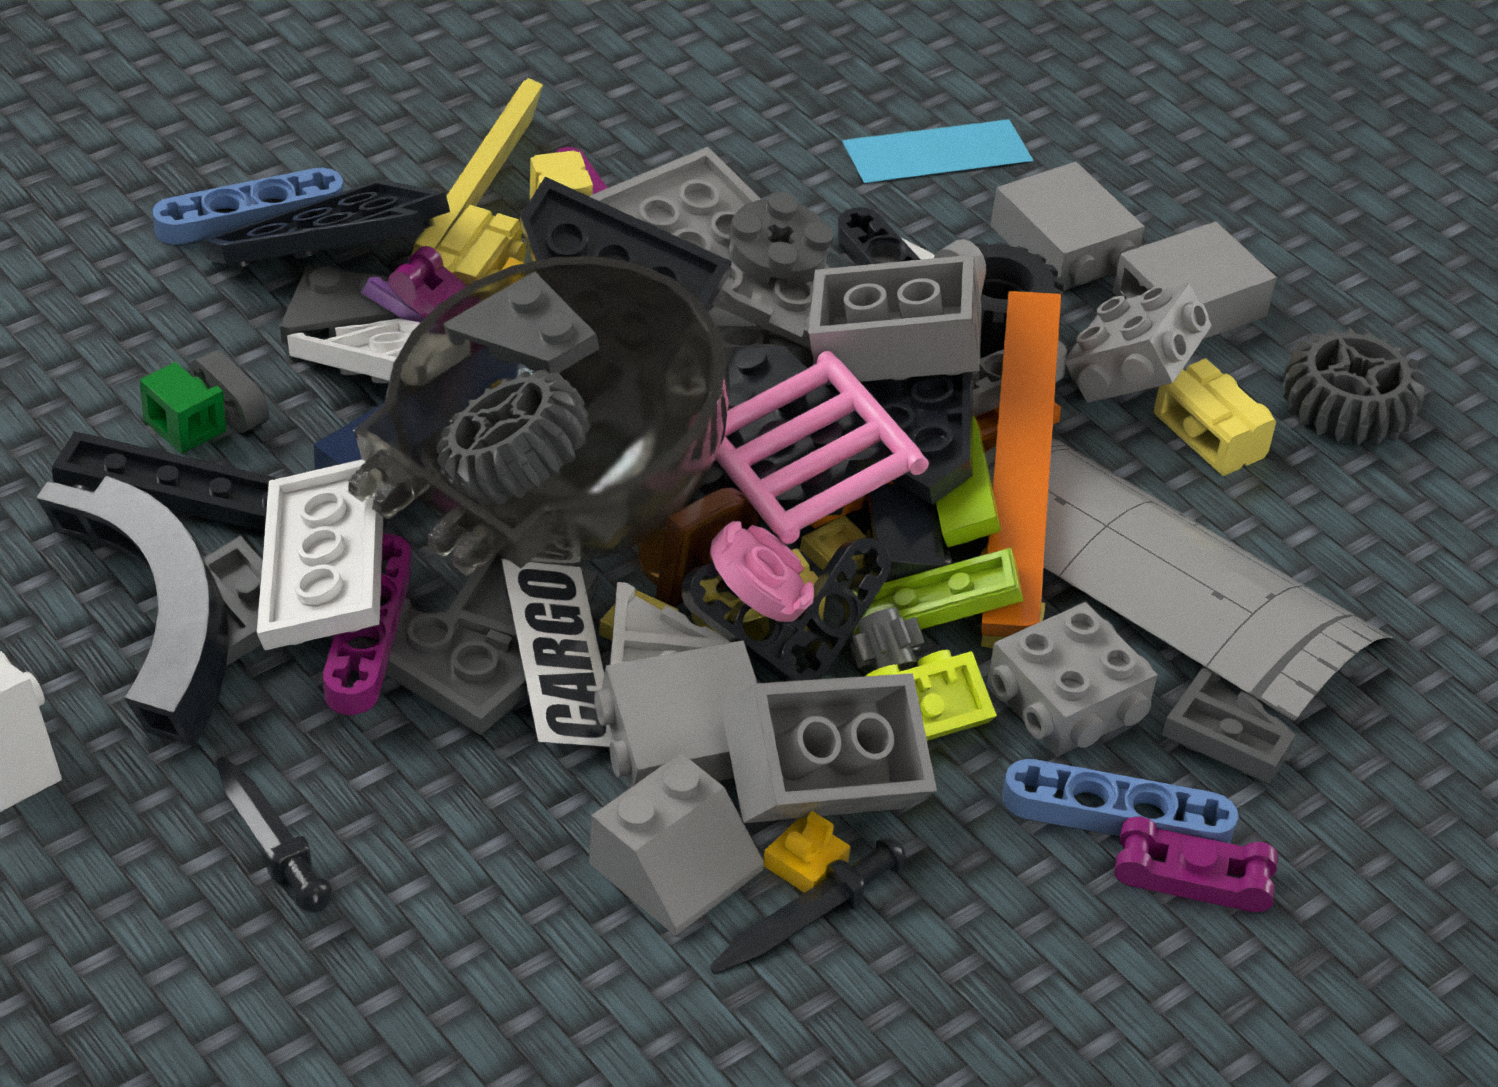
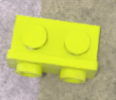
[866,650,997,741]

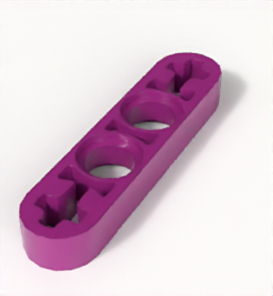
[323,534,412,715]

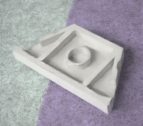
[287,318,467,386]

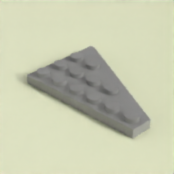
[589,146,830,349]

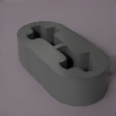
[190,350,269,433]

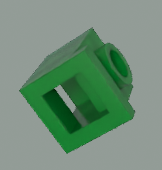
[139,362,226,454]

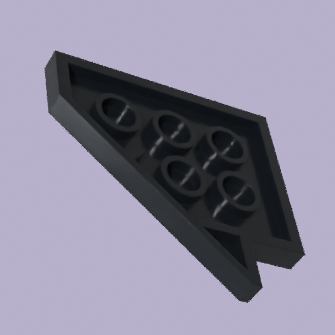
[520,177,732,407]
[202,179,450,269]
[678,346,893,516]
[825,372,973,505]

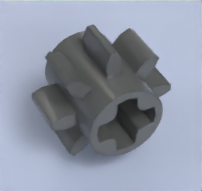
[849,608,925,671]

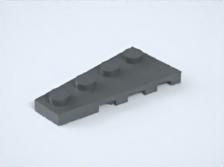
[327,596,528,735]

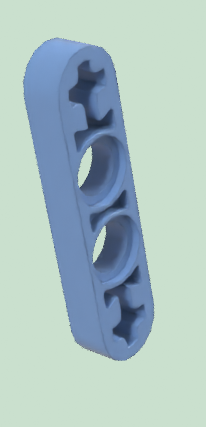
[152,168,344,245]
[1002,759,1239,844]

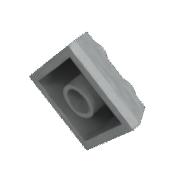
[589,753,764,936]

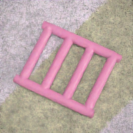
[693,351,929,544]

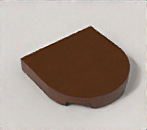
[656,488,759,607]

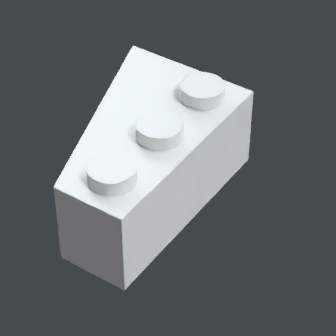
[0,651,62,812]

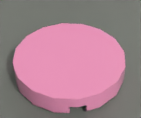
[710,521,814,622]

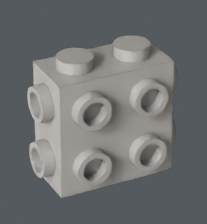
[1065,283,1212,403]
[987,602,1158,757]

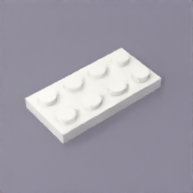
[257,456,385,650]

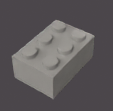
[808,254,982,385]
[721,673,937,823]

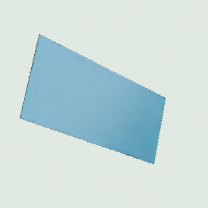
[842,119,1034,183]

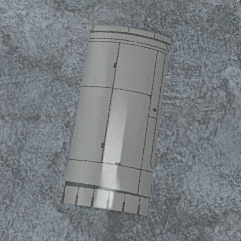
[985,437,1392,720]

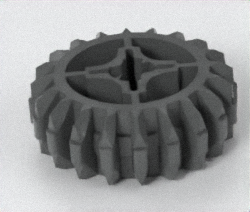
[1283,327,1425,446]
[436,369,591,507]

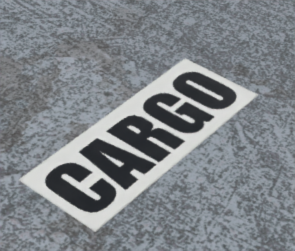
[502,559,614,747]

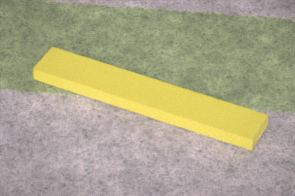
[411,78,543,256]

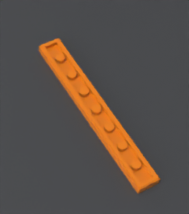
[982,291,1061,637]

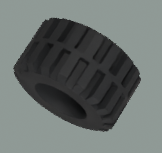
[975,242,1064,359]

